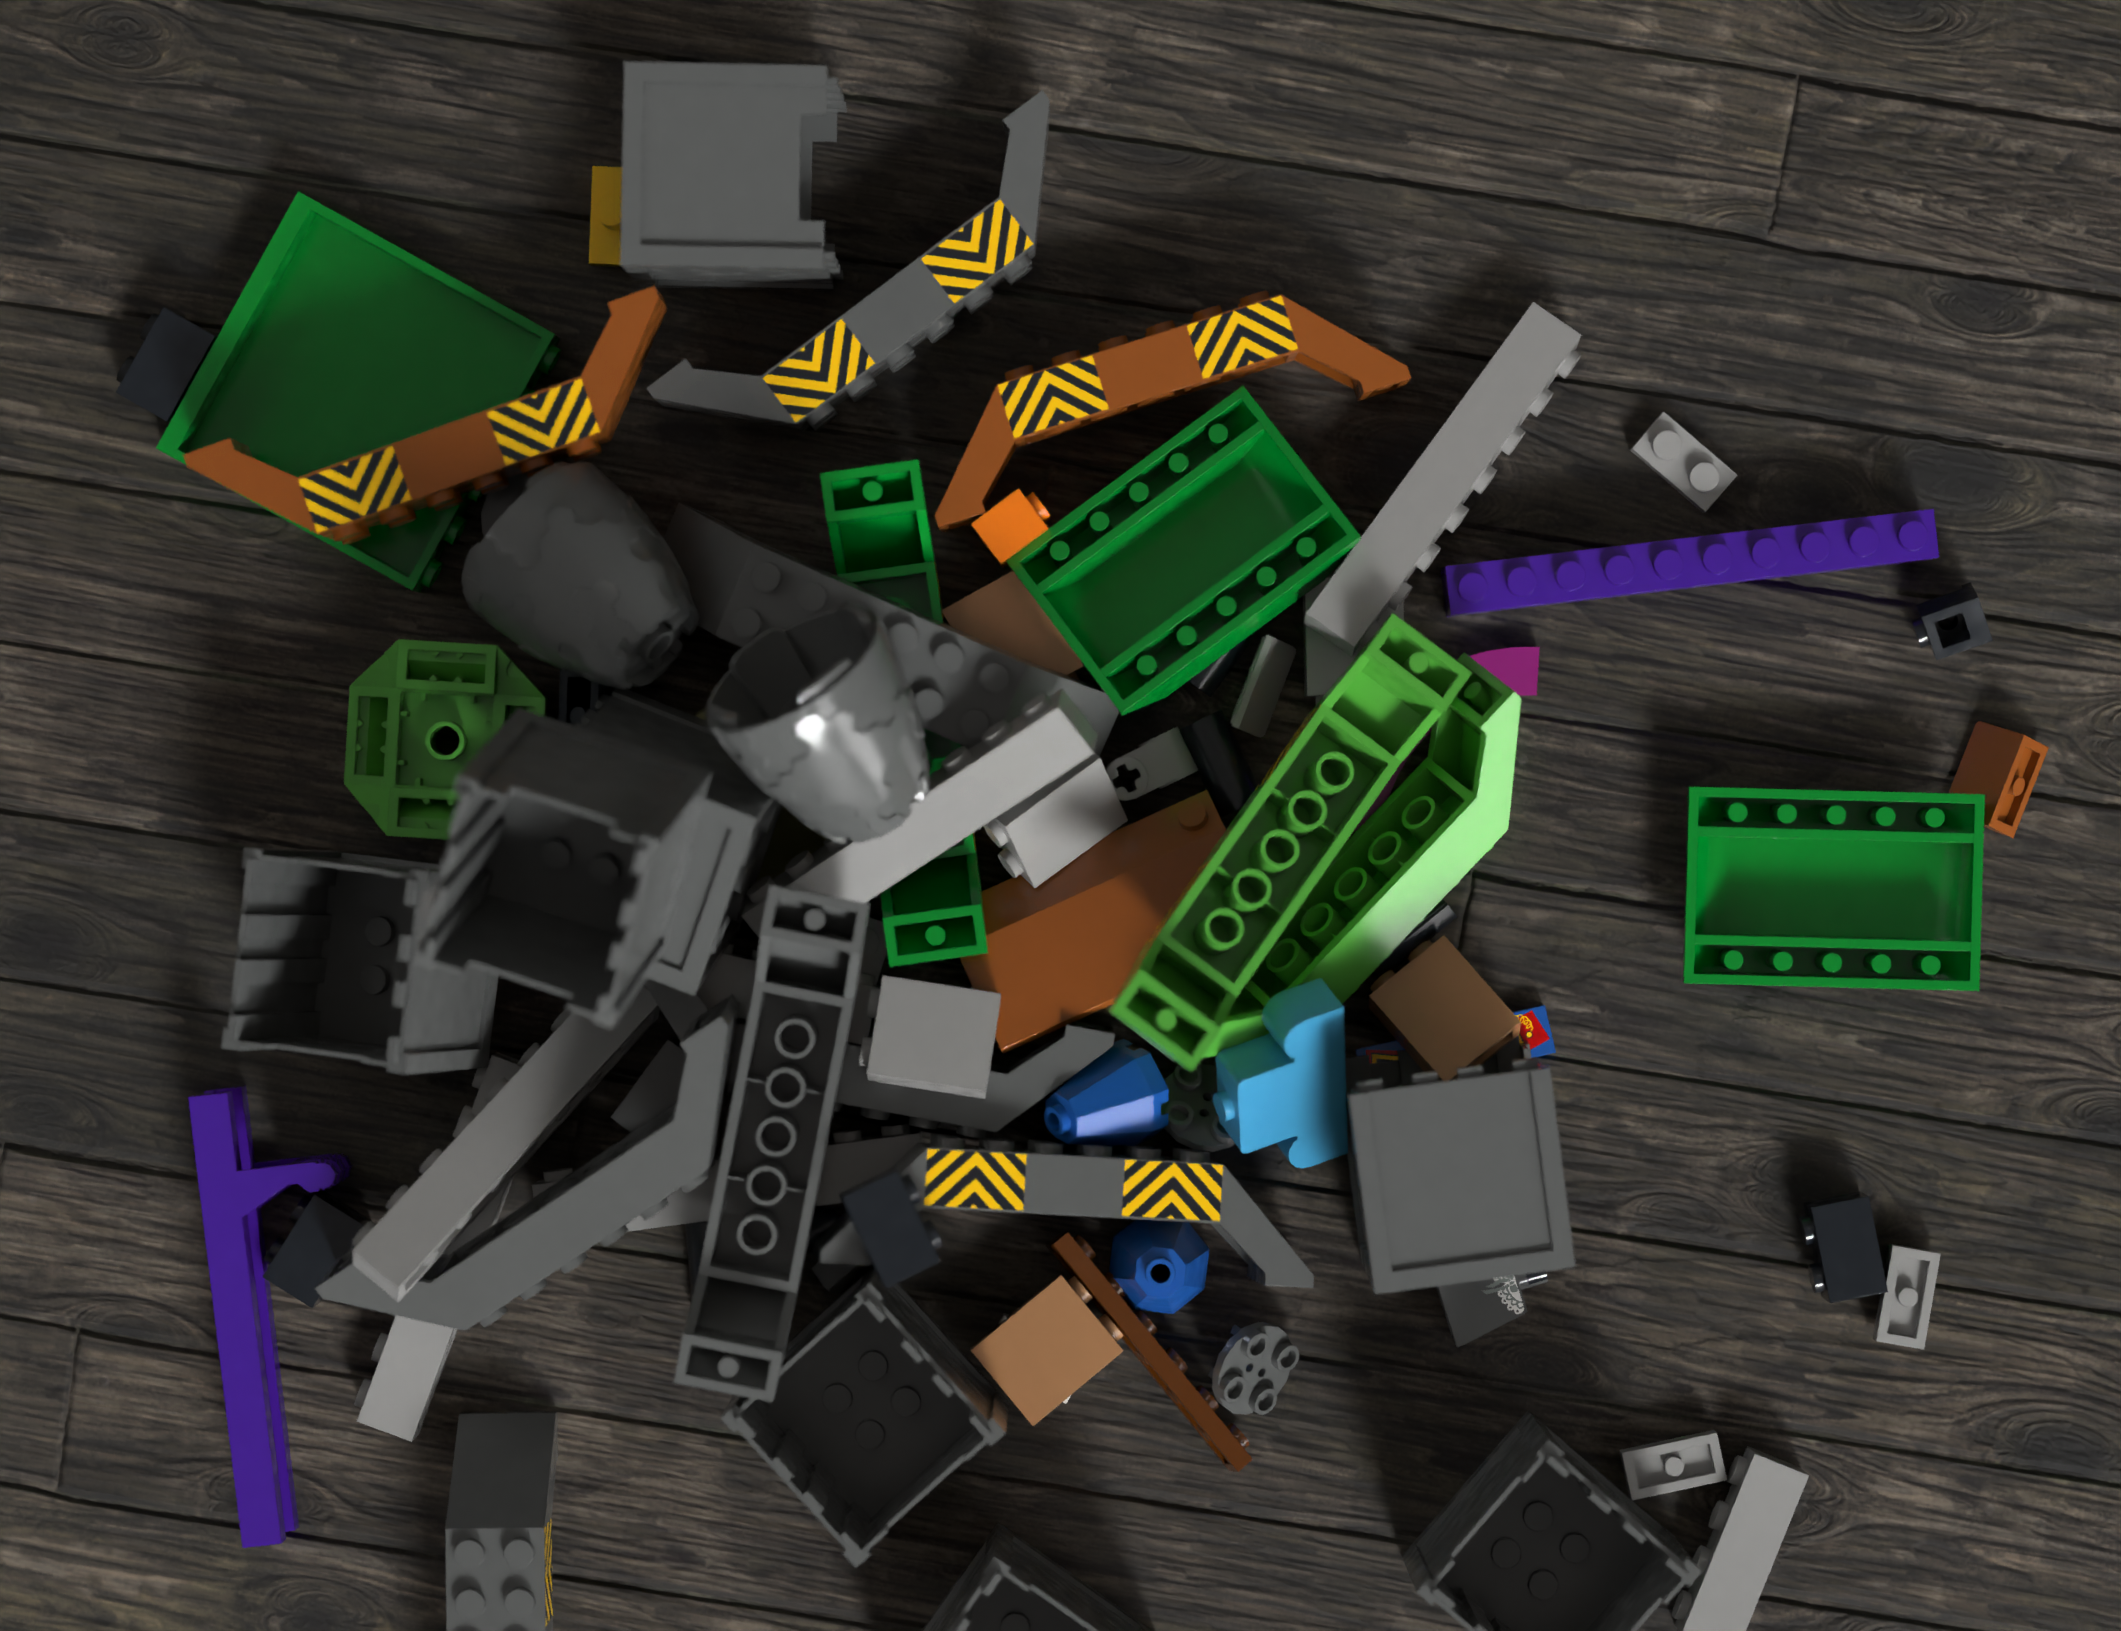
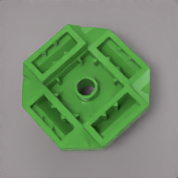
[344,639,548,840]

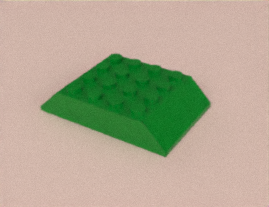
[1006,386,1361,716]
[1683,787,1985,991]

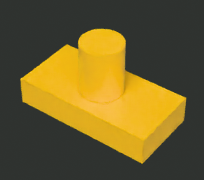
[589,166,622,267]

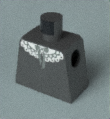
[1436,1271,1548,1347]

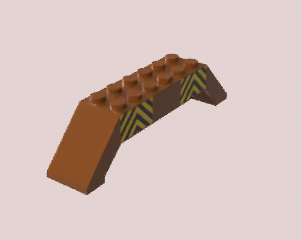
[183,286,668,545]
[935,290,1411,533]

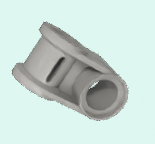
[1105,726,1198,801]

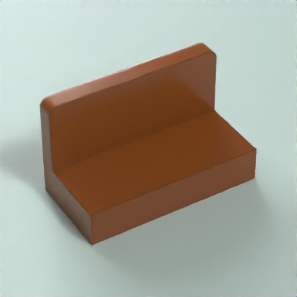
[1949,721,2049,838]

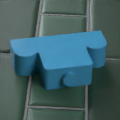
[1213,978,1348,1168]

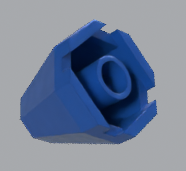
[1044,1039,1169,1146]
[1109,1219,1209,1314]

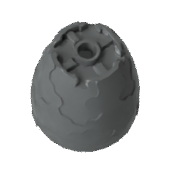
[461,461,699,690]
[705,602,930,845]

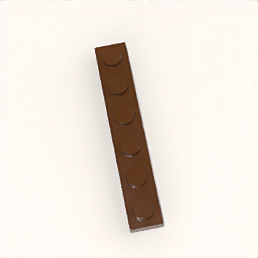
[1046,1232,1253,1472]

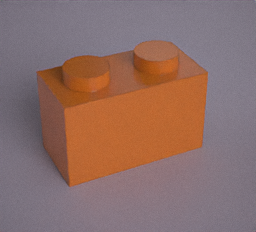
[971,488,1051,568]

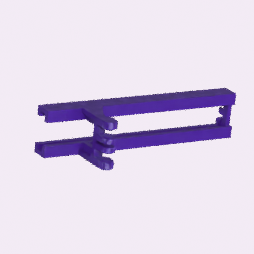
[188,1085,353,1548]

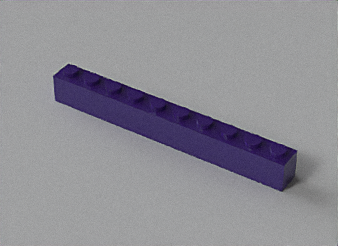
[1440,509,1939,617]

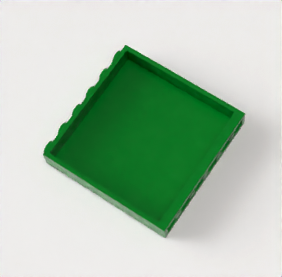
[156,191,562,593]

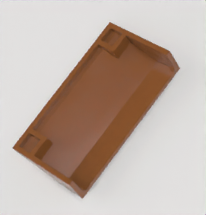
[959,790,1226,1054]

